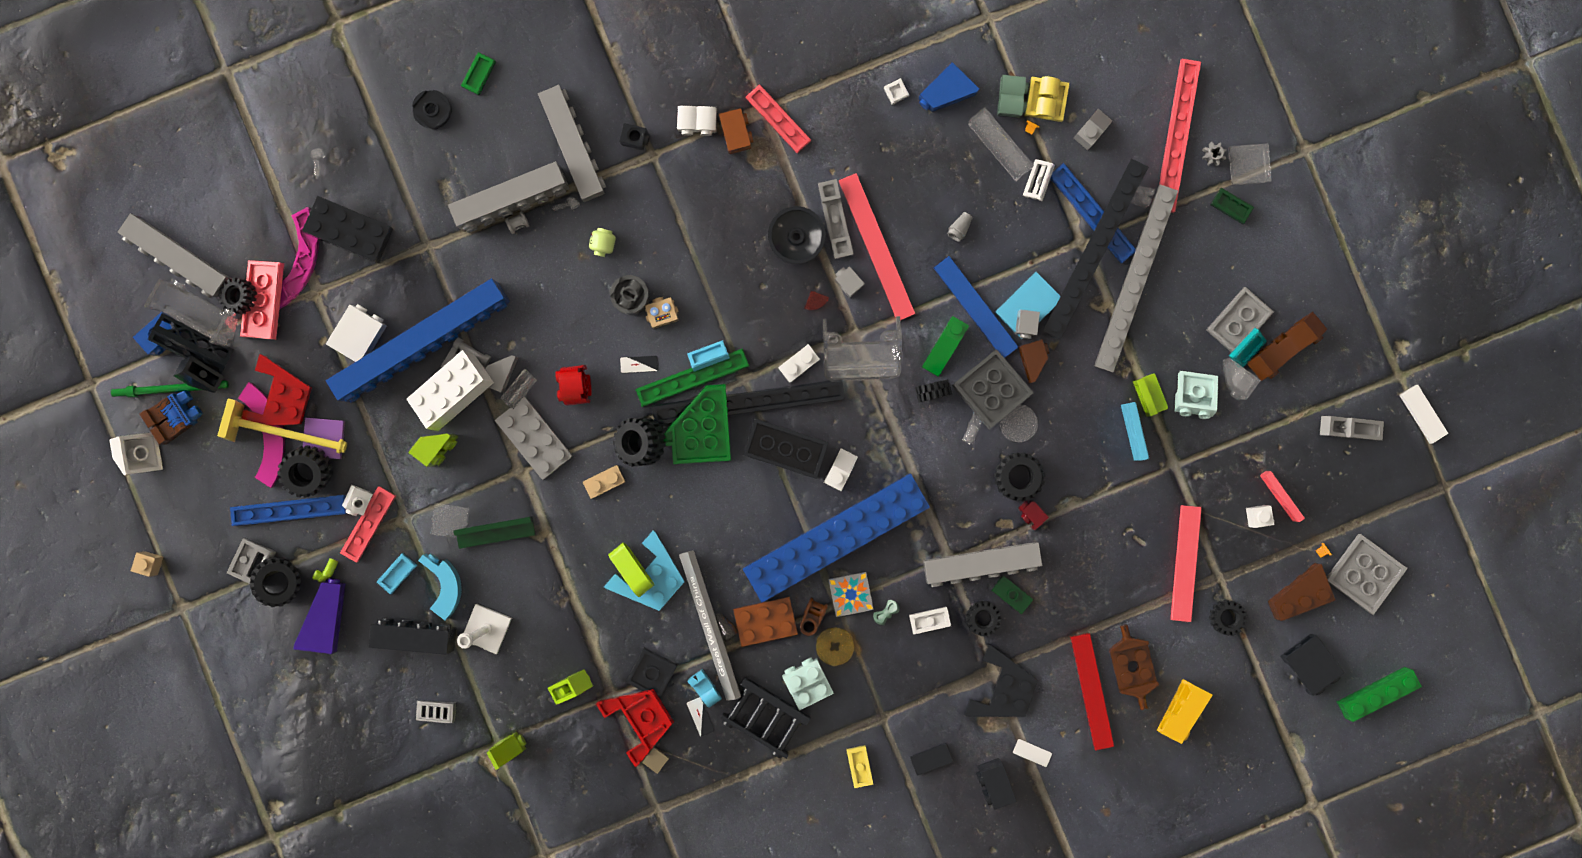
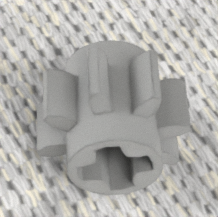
[1202,142,1227,166]

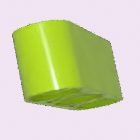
[608,542,655,597]

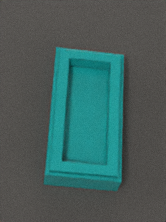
[1229,328,1267,369]

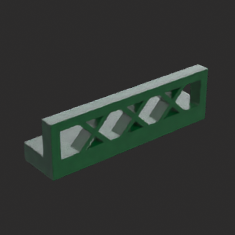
[453,516,536,549]

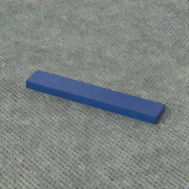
[1050,163,1136,263]
[934,256,1018,358]
[230,495,348,526]

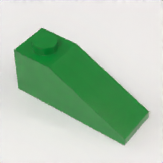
[922,316,969,377]

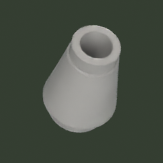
[947,212,973,242]

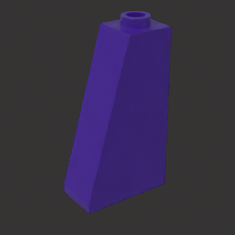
[293,578,346,654]

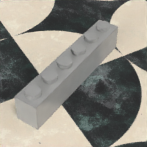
[538,85,606,202]
[118,213,231,298]
[923,542,1042,587]

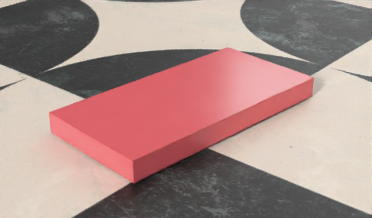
[240,260,284,340]

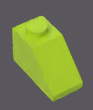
[548,669,593,705]

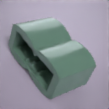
[997,75,1029,118]

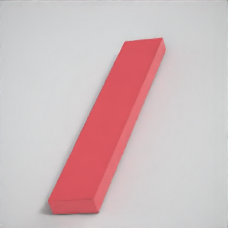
[1170,505,1201,622]

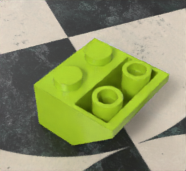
[408,434,458,467]

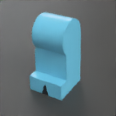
[688,669,722,708]

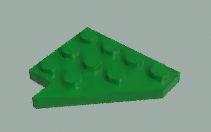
[663,384,731,464]

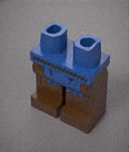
[139,391,203,445]

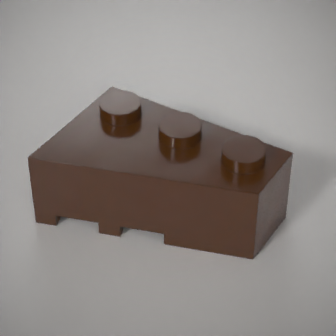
[1268,563,1335,621]

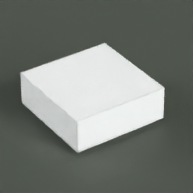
[884,78,909,105]

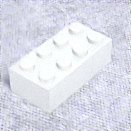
[407,350,494,431]

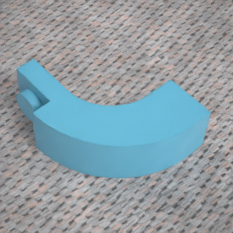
[418,553,462,620]

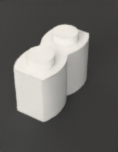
[677,106,717,136]

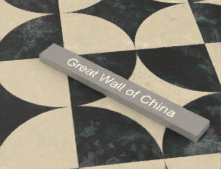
[679,550,741,700]

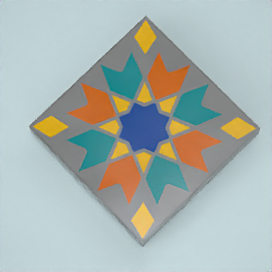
[828,572,874,617]

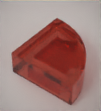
[804,291,829,310]

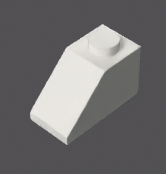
[824,449,858,491]

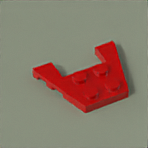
[241,354,312,426]
[596,689,674,767]

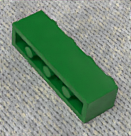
[1336,667,1422,722]

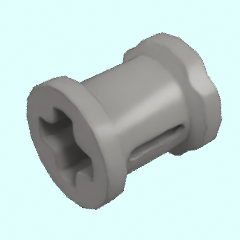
[505,211,530,234]

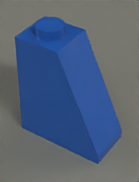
[919,62,979,112]

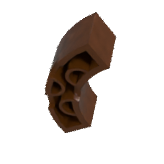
[1247,312,1327,381]

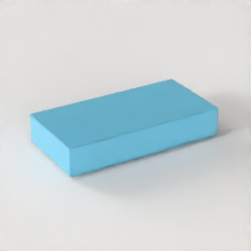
[687,340,729,372]
[377,553,418,595]

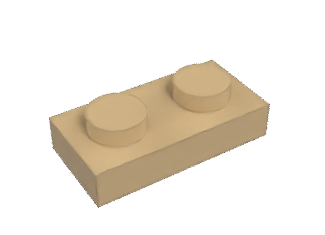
[583,465,626,499]

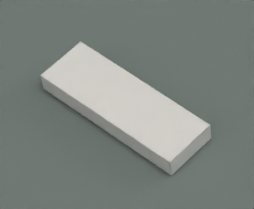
[1400,385,1448,444]

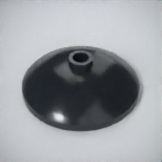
[768,206,826,264]

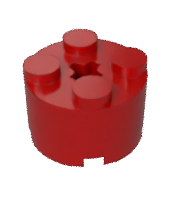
[555,365,592,406]

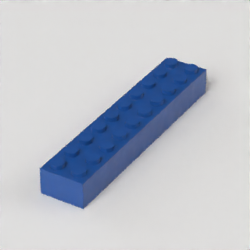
[325,278,510,403]
[743,473,930,603]

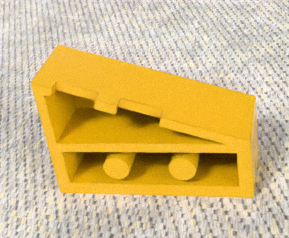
[1157,679,1213,744]

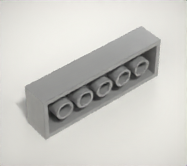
[448,161,570,233]

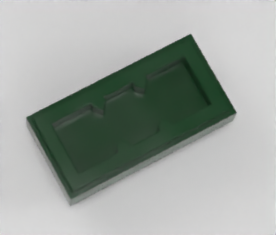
[1210,188,1254,224]
[991,575,1034,614]

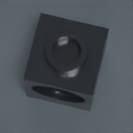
[619,123,650,150]

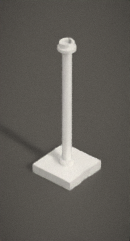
[457,604,512,654]

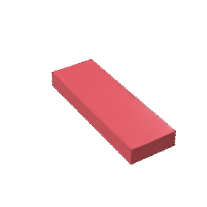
[1260,471,1305,522]

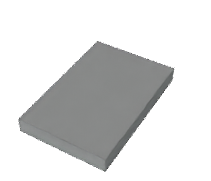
[1206,287,1274,353]

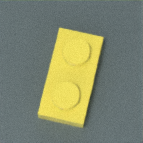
[847,745,873,788]

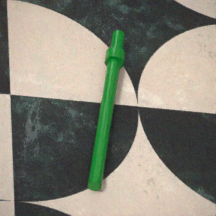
[111,380,229,398]

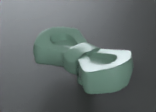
[873,600,900,625]

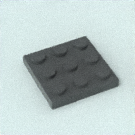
[952,349,1033,430]

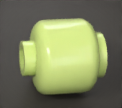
[589,228,616,257]

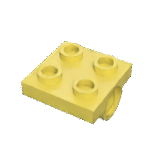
[1024,77,1069,122]

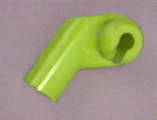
[312,558,338,583]

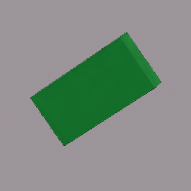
[461,52,496,95]

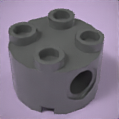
[610,275,650,315]

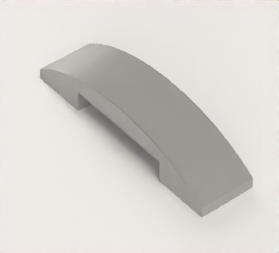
[818,179,853,259]

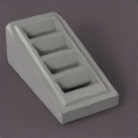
[416,701,456,723]

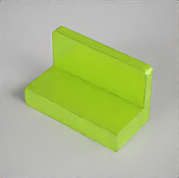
[1133,373,1168,417]

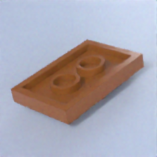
[733,596,798,647]

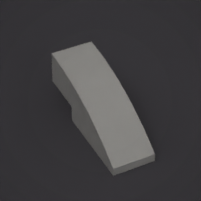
[1320,416,1384,441]

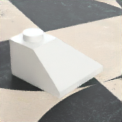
[110,433,163,475]

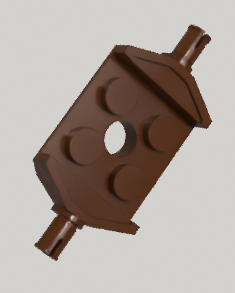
[1109,624,1159,710]

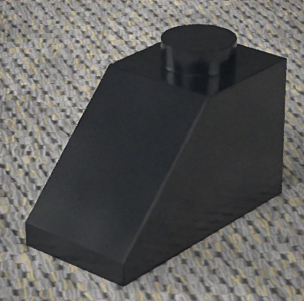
[173,356,224,393]

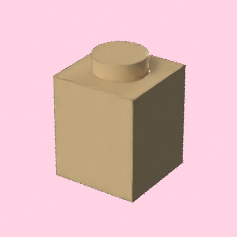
[131,551,163,577]

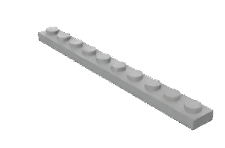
[1094,184,1178,372]

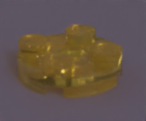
[816,627,854,666]

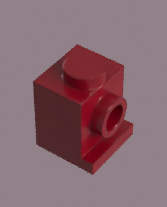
[1018,500,1049,531]

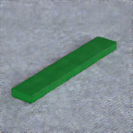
[635,348,749,407]

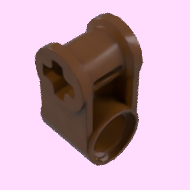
[800,597,828,636]

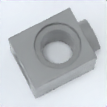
[835,266,865,298]
[1015,310,1040,339]

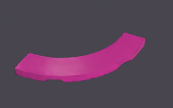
[279,207,319,310]
[238,382,285,488]

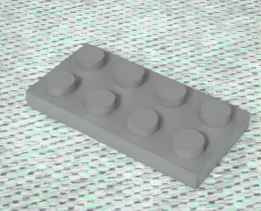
[495,396,573,480]

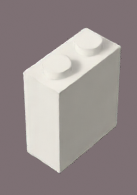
[326,304,387,362]

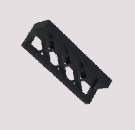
[148,313,234,374]

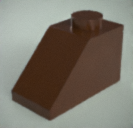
[1018,339,1049,384]

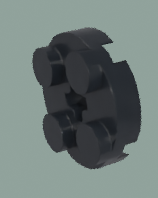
[412,90,452,130]

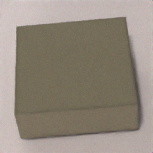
[642,746,669,774]

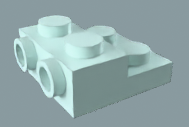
[1175,371,1218,419]
[782,657,834,710]

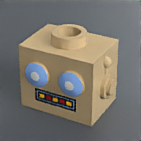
[645,297,679,329]

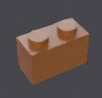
[719,108,754,154]

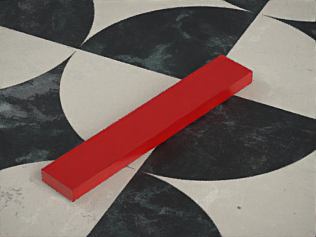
[1070,633,1114,751]

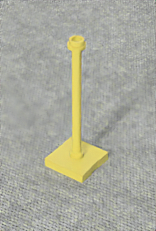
[217,399,347,454]

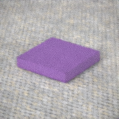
[303,418,345,459]

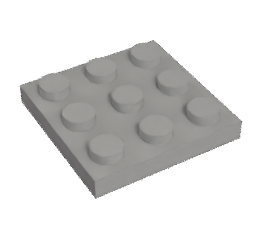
[1327,534,1407,615]

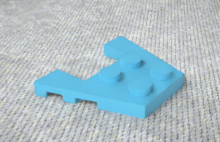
[604,530,685,611]

